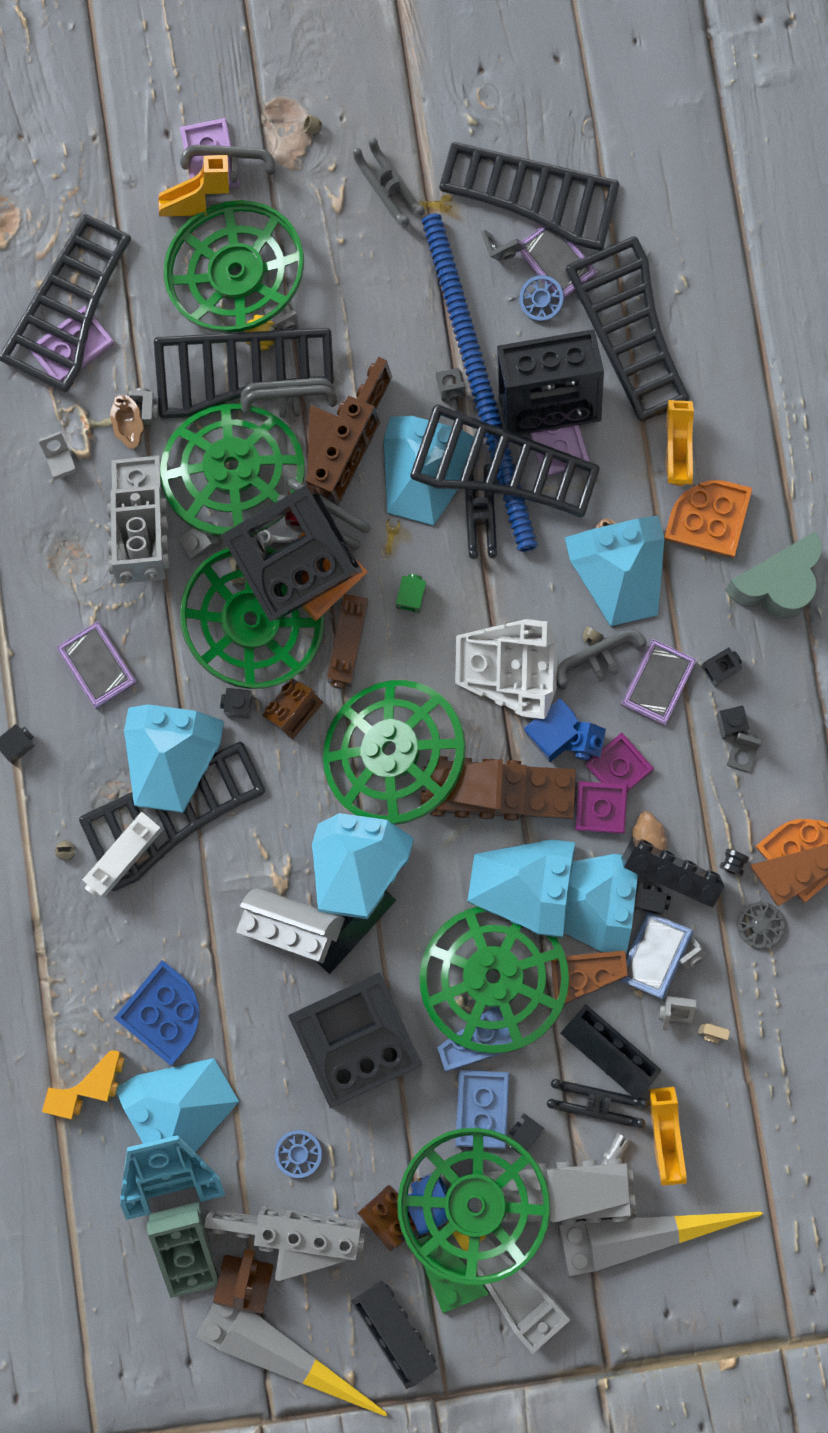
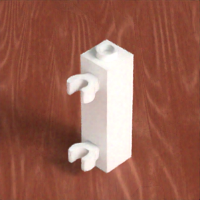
[82,812,163,898]

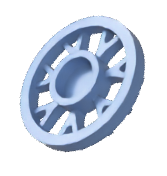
[519,275,564,321]
[275,1130,322,1178]

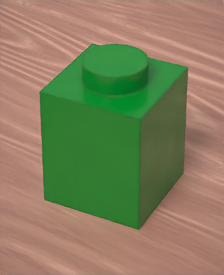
[396,574,426,614]

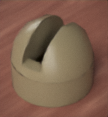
[302,114,322,135]
[582,626,604,646]
[55,841,76,861]

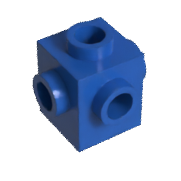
[566,722,606,760]

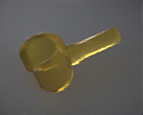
[419,195,453,213]
[385,518,400,554]

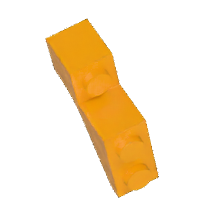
[158,155,229,217]
[665,400,694,486]
[42,1050,125,1119]
[649,1087,687,1186]

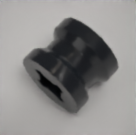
[719,849,749,877]

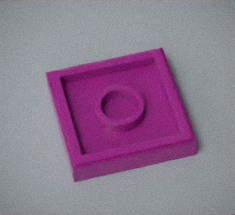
[585,732,654,792]
[575,781,628,834]

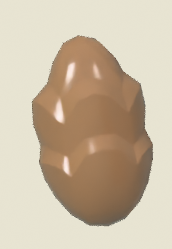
[110,395,145,449]
[632,811,667,850]

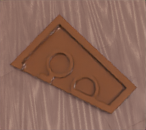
[750,845,828,907]
[551,950,628,1004]

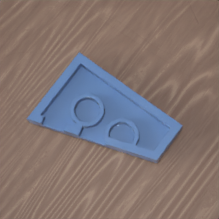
[437,1007,513,1073]

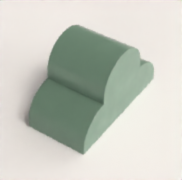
[725,532,822,619]
[147,1201,219,1298]

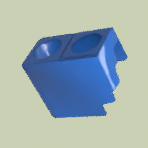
[524,699,578,762]
[408,1172,449,1235]

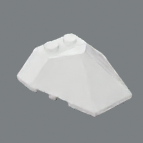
[455,619,558,719]

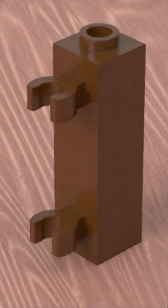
[327,594,368,689]

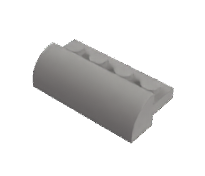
[236,888,345,963]

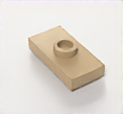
[698,1023,730,1044]

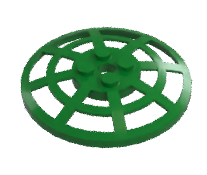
[164,200,304,333]
[160,404,305,537]
[180,547,324,689]
[323,680,466,825]
[419,907,569,1054]
[397,1128,551,1285]

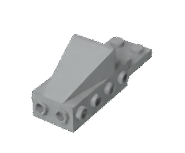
[107,456,170,584]
[478,1158,637,1226]
[204,1206,365,1281]

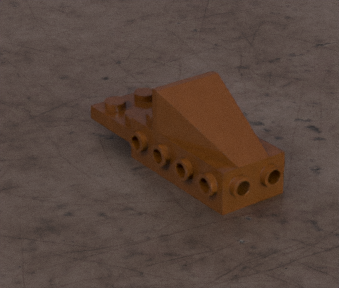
[305,357,392,506]
[421,756,576,821]

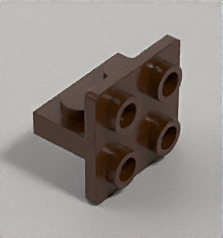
[262,678,323,740]
[358,1185,416,1252]
[213,1249,273,1314]

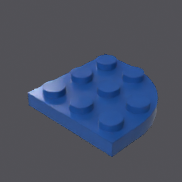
[114,960,200,1066]

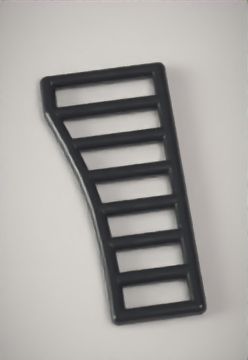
[439,142,620,251]
[0,214,131,393]
[565,236,690,422]
[154,328,334,419]
[410,404,600,518]
[79,742,265,891]

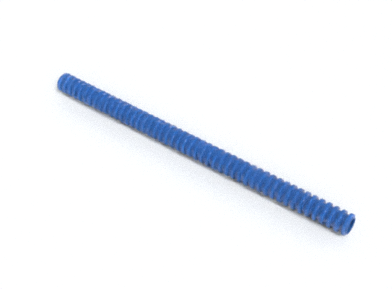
[421,213,538,552]

